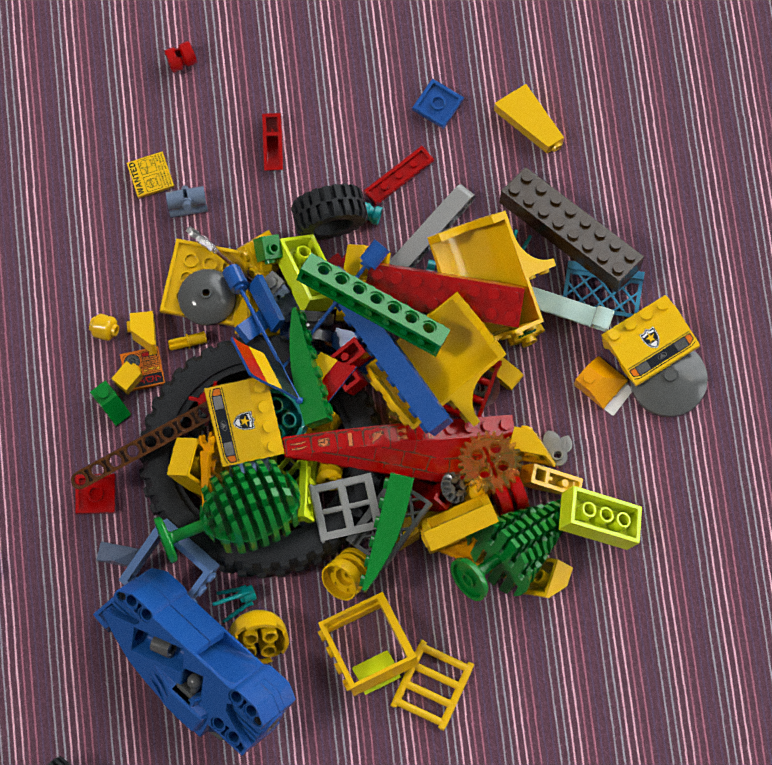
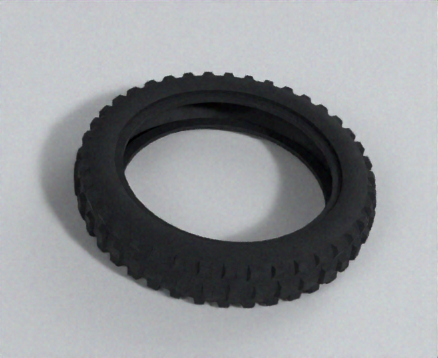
[139,334,385,578]

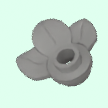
[543,430,572,466]

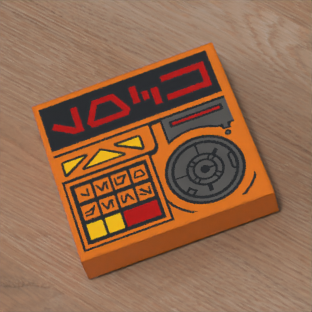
[120,346,165,392]

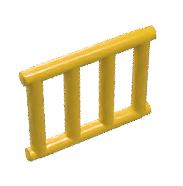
[390,640,474,731]

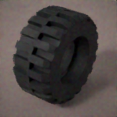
[291,183,368,240]

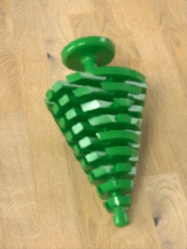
[450,499,564,601]

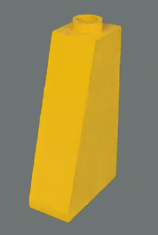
[494,84,564,153]

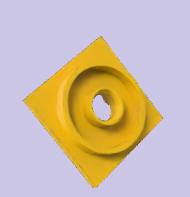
[159,238,248,327]

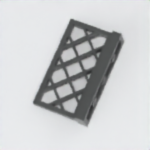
[346,489,433,569]

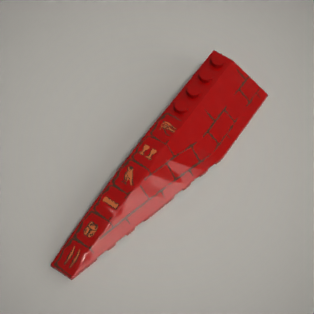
[282,415,515,483]

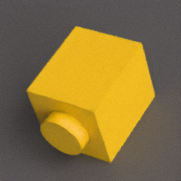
[111,361,143,395]

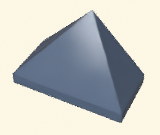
[96,541,139,567]

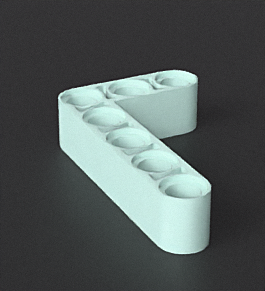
[532,286,615,332]

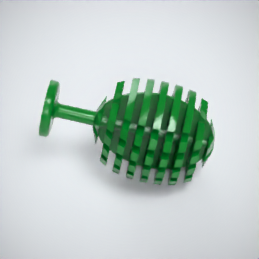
[153,459,301,564]

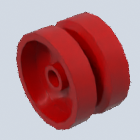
[488,468,530,516]

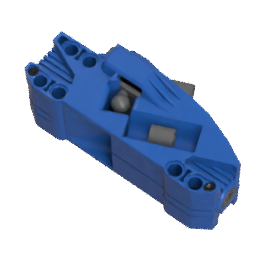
[103,568,296,756]

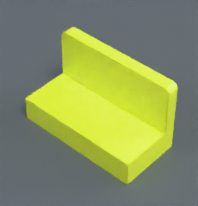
[352,651,401,695]

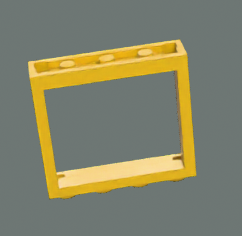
[419,492,499,551]
[318,592,419,696]

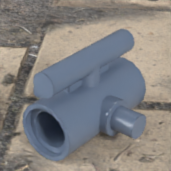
[166,185,208,218]

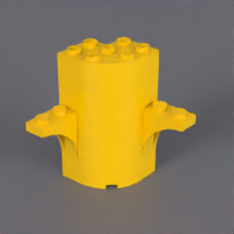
[427,211,556,340]
[365,292,506,430]

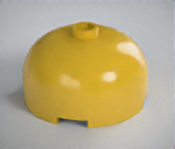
[228,610,289,664]

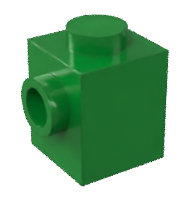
[253,234,283,265]

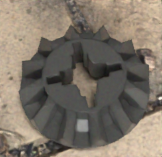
[441,472,468,504]

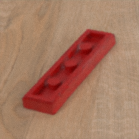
[364,146,434,207]

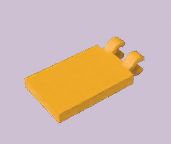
[198,430,229,507]

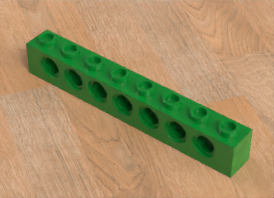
[296,253,451,357]

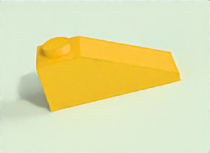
[520,463,583,495]

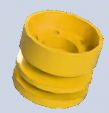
[321,547,367,601]

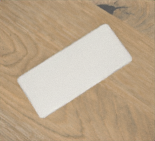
[604,384,632,415]

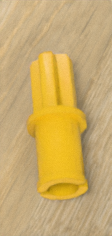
[168,331,207,350]

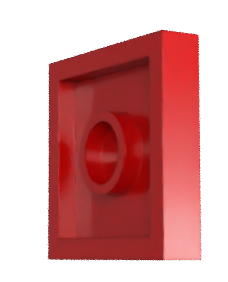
[75,474,116,515]

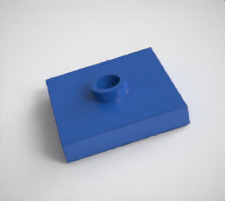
[412,78,464,129]

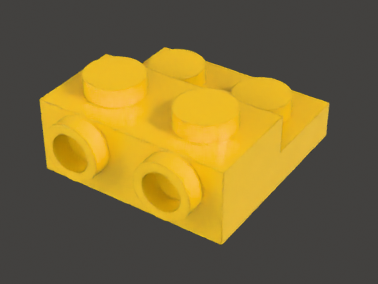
[237,230,280,279]

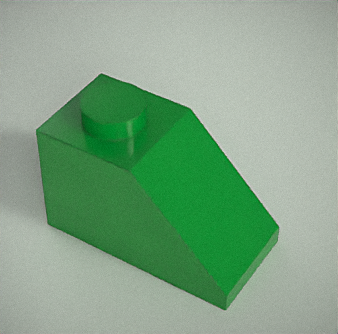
[90,380,131,427]

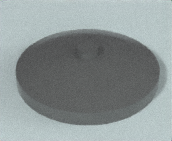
[629,351,708,418]

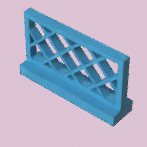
[563,261,645,318]

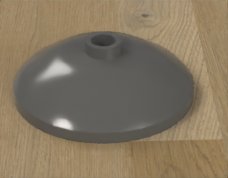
[178,269,236,326]

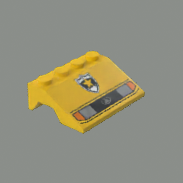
[601,295,700,386]
[204,377,284,467]

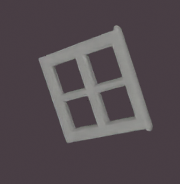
[309,473,380,543]

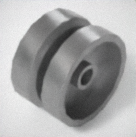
[289,310,334,342]

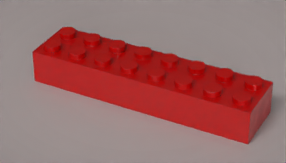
[366,263,526,328]

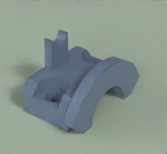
[273,284,300,323]

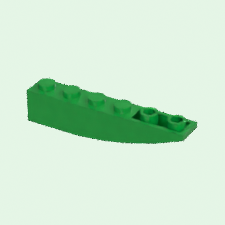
[290,307,334,429]
[359,473,414,593]

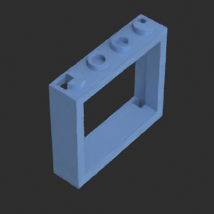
[119,518,220,603]

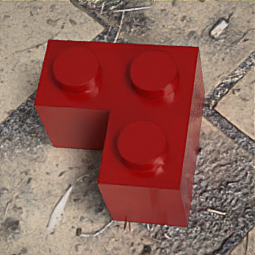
[330,337,372,396]

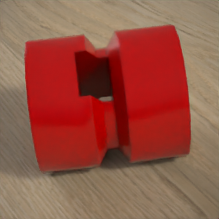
[164,41,198,73]

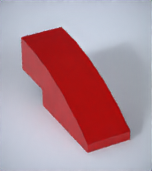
[262,113,283,171]

